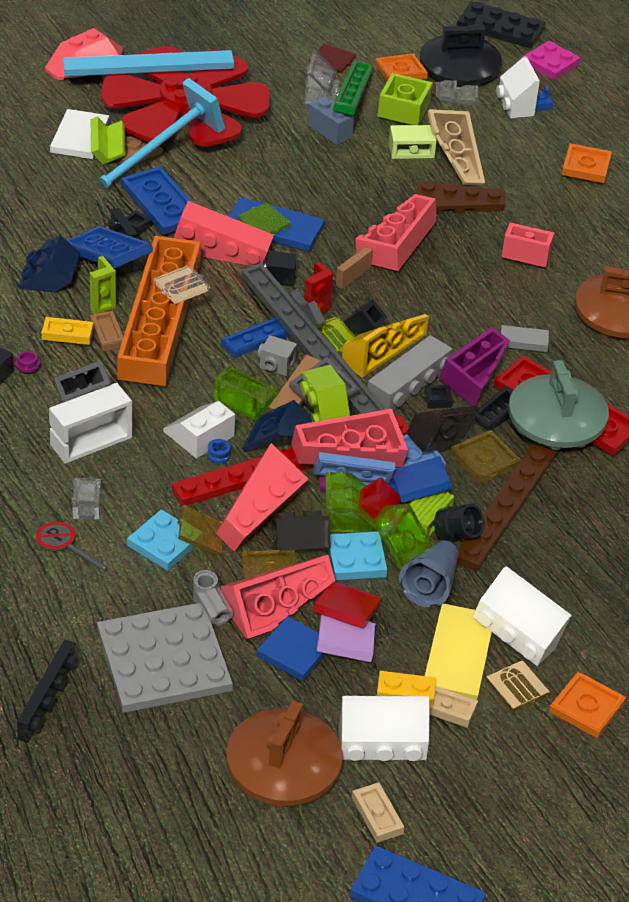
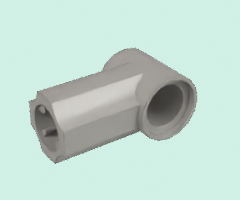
[193,570,233,626]

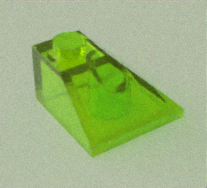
[373,503,432,571]

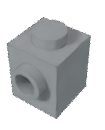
[257,335,297,376]

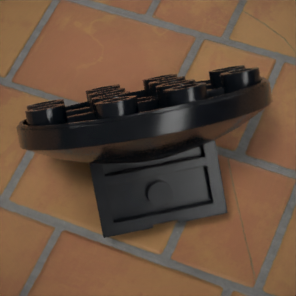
[420,25,502,88]

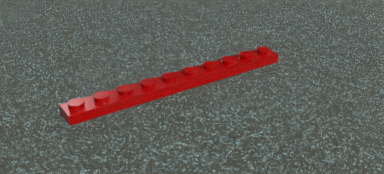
[172,415,412,507]

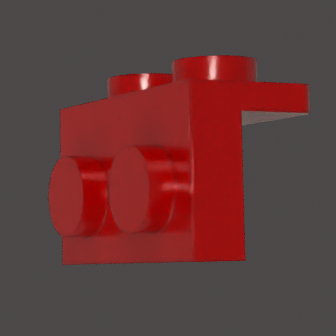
[304,262,333,314]

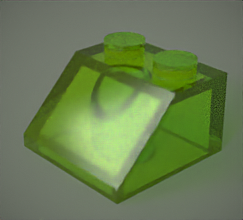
[324,472,377,532]

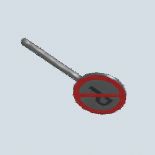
[36,522,107,571]

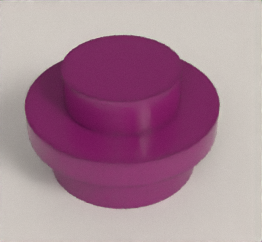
[15,351,40,373]

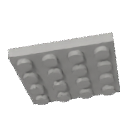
[97,603,233,713]

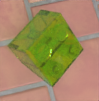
[214,365,281,420]

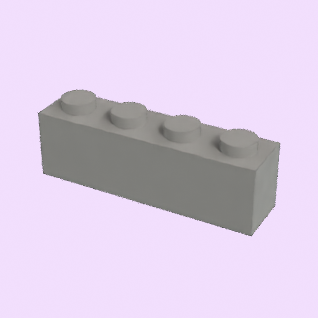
[367,335,453,410]

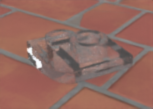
[436,80,479,105]

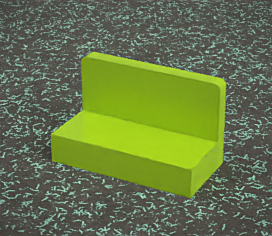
[90,116,125,165]
[90,256,116,314]

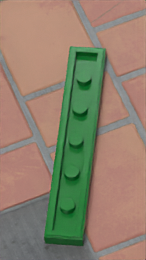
[333,61,373,116]

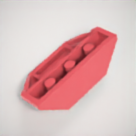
[45,28,123,81]

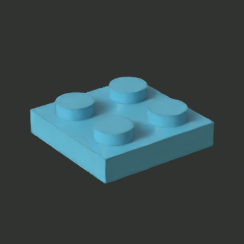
[127,510,202,571]
[327,531,387,580]

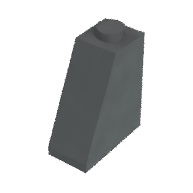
[54,360,111,402]

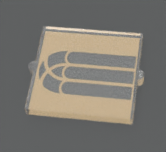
[154,265,210,304]

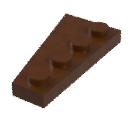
[416,180,506,213]

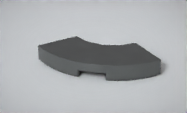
[289,290,325,327]

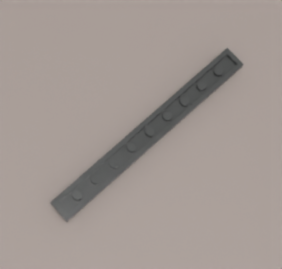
[241,263,386,415]

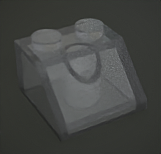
[304,50,340,110]

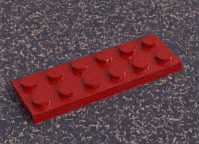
[494,355,629,456]

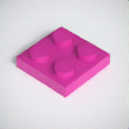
[523,41,581,80]

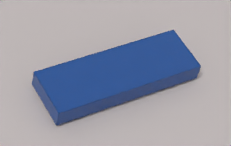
[221,318,290,358]

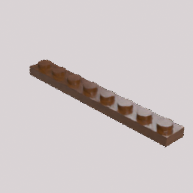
[457,441,562,572]

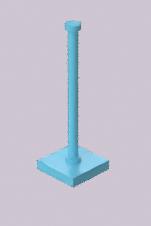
[100,78,225,188]

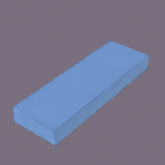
[313,452,395,484]

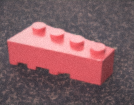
[355,194,436,271]
[174,201,274,266]
[291,409,408,467]
[215,443,308,551]

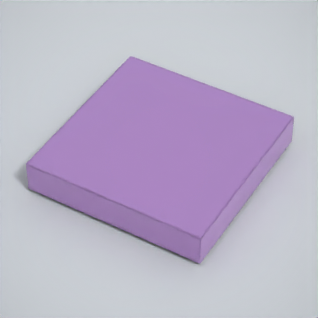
[317,615,375,662]

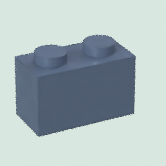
[308,96,354,145]

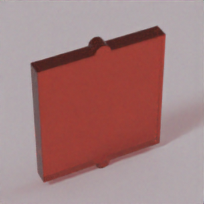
[309,43,356,74]

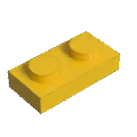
[41,317,94,345]
[377,671,436,707]

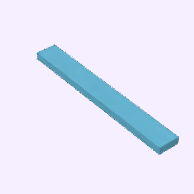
[63,50,234,76]

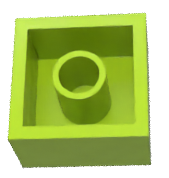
[378,73,433,125]

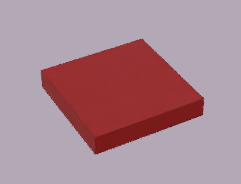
[313,581,383,628]

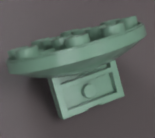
[508,360,609,450]

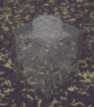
[72,478,101,519]

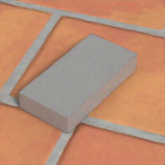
[501,325,549,352]

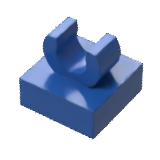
[535,86,553,111]

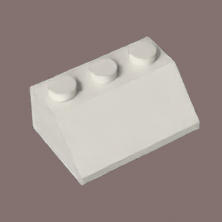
[473,566,572,666]
[339,696,429,761]

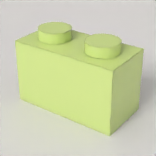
[389,125,437,159]

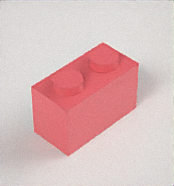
[502,223,554,268]

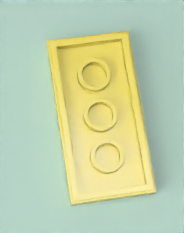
[425,604,492,700]

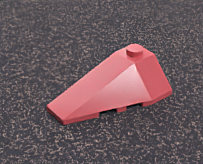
[220,555,335,639]

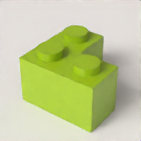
[300,364,350,422]

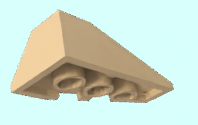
[428,109,485,186]

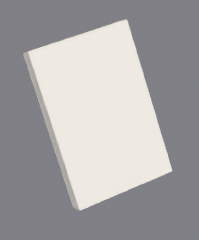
[50,109,109,159]

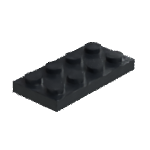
[457,1,546,49]

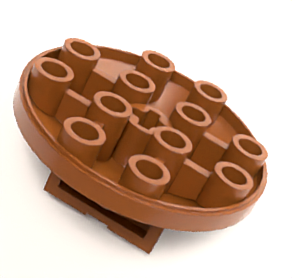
[575,266,629,341]
[226,700,343,808]

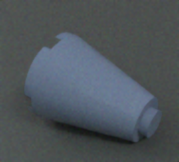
[399,541,459,607]

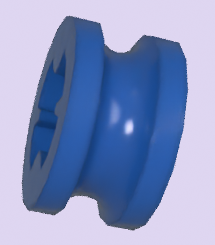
[208,439,231,464]

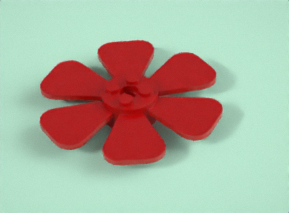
[101,46,270,147]

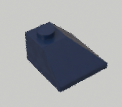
[242,400,312,452]

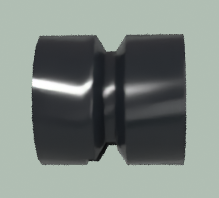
[434,504,484,541]

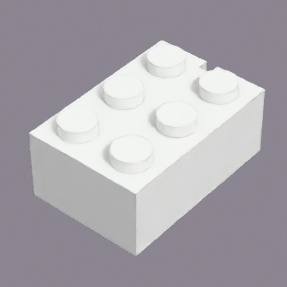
[49,383,132,463]

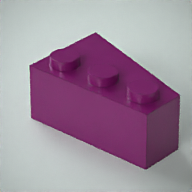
[439,326,510,408]

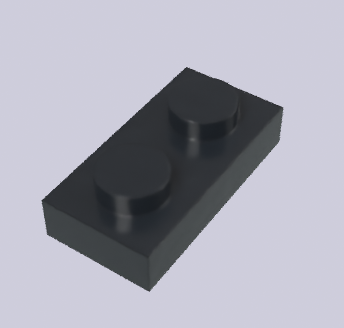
[108,207,138,239]

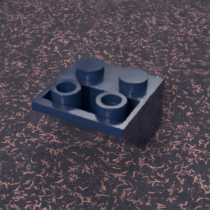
[19,235,80,293]

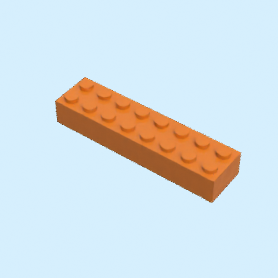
[117,236,201,386]

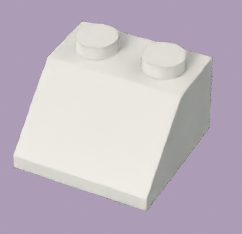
[496,57,540,118]
[163,401,235,458]

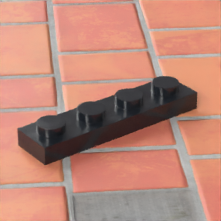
[17,639,78,743]

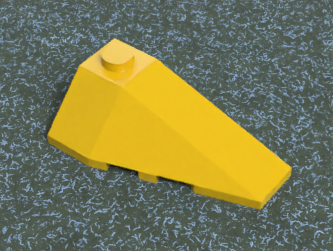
[342,314,429,378]

